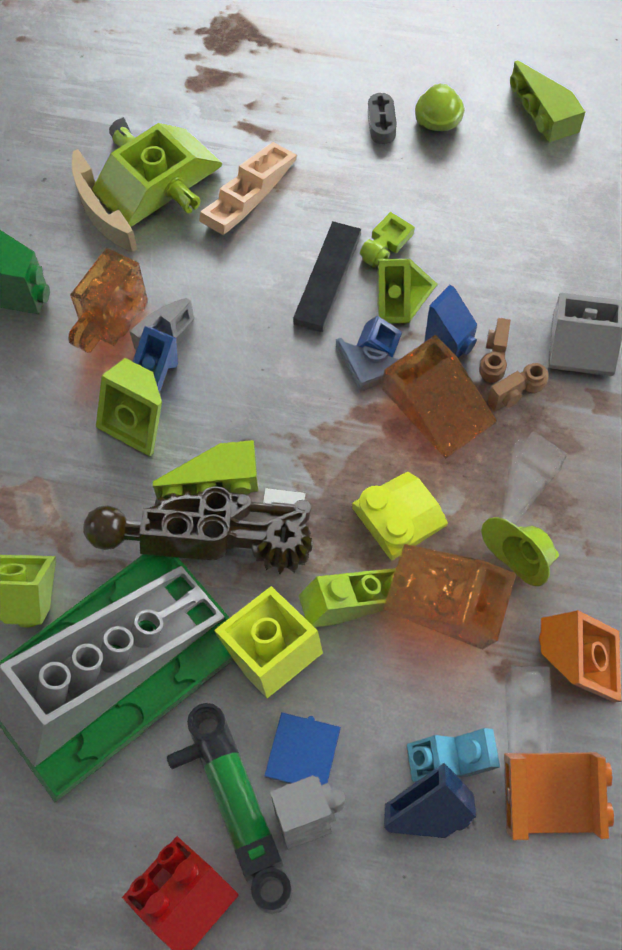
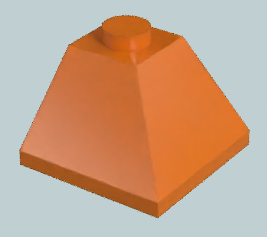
[539,610,621,702]

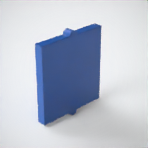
[264,712,341,785]

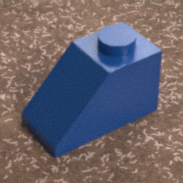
[424,285,477,362]

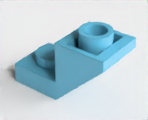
[407,728,500,782]

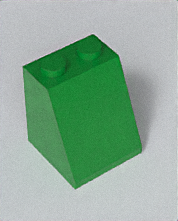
[0,230,50,315]

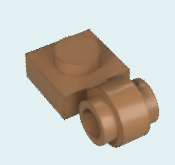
[479,318,511,382]
[487,363,549,412]

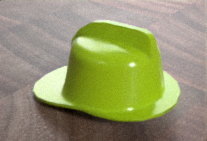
[481,517,559,586]

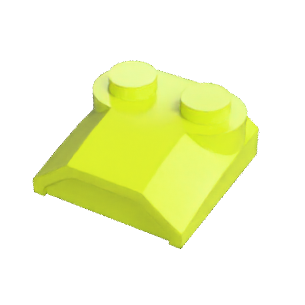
[352,472,448,561]

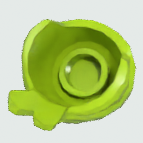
[415,83,465,131]

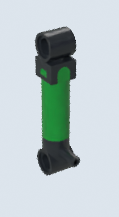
[166,703,292,914]

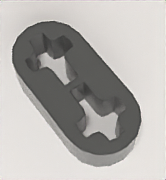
[368,93,397,144]

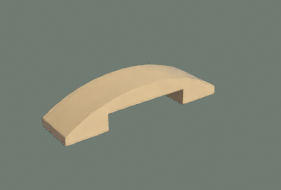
[72,149,138,252]

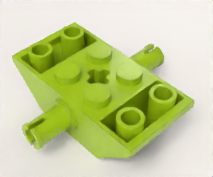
[92,123,222,227]

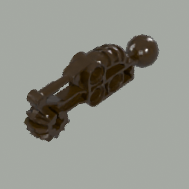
[83,486,313,574]

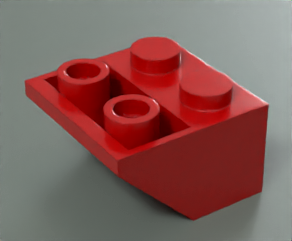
[122,836,239,950]

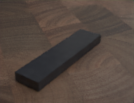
[293,221,361,332]

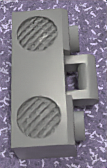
[270,776,345,850]

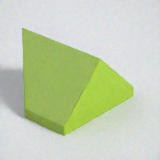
[376,259,438,323]

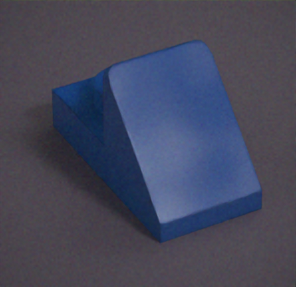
[133,326,178,394]

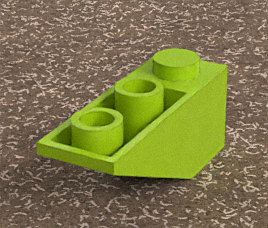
[510,60,586,143]
[153,440,258,499]
[298,567,417,627]

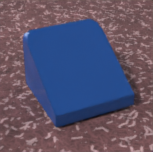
[356,315,402,357]

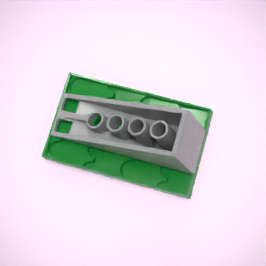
[0,554,234,802]

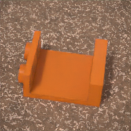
[504,752,614,840]

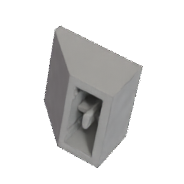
[549,293,622,376]

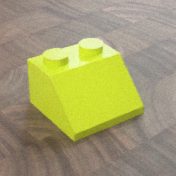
[215,586,323,699]

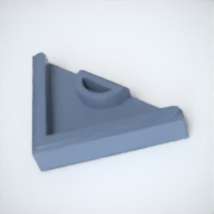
[336,338,415,392]

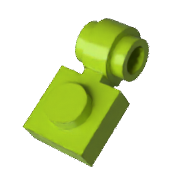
[359,211,415,267]

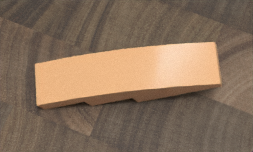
[199,142,297,235]

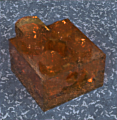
[68,248,148,353]

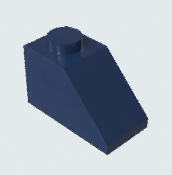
[384,763,476,838]

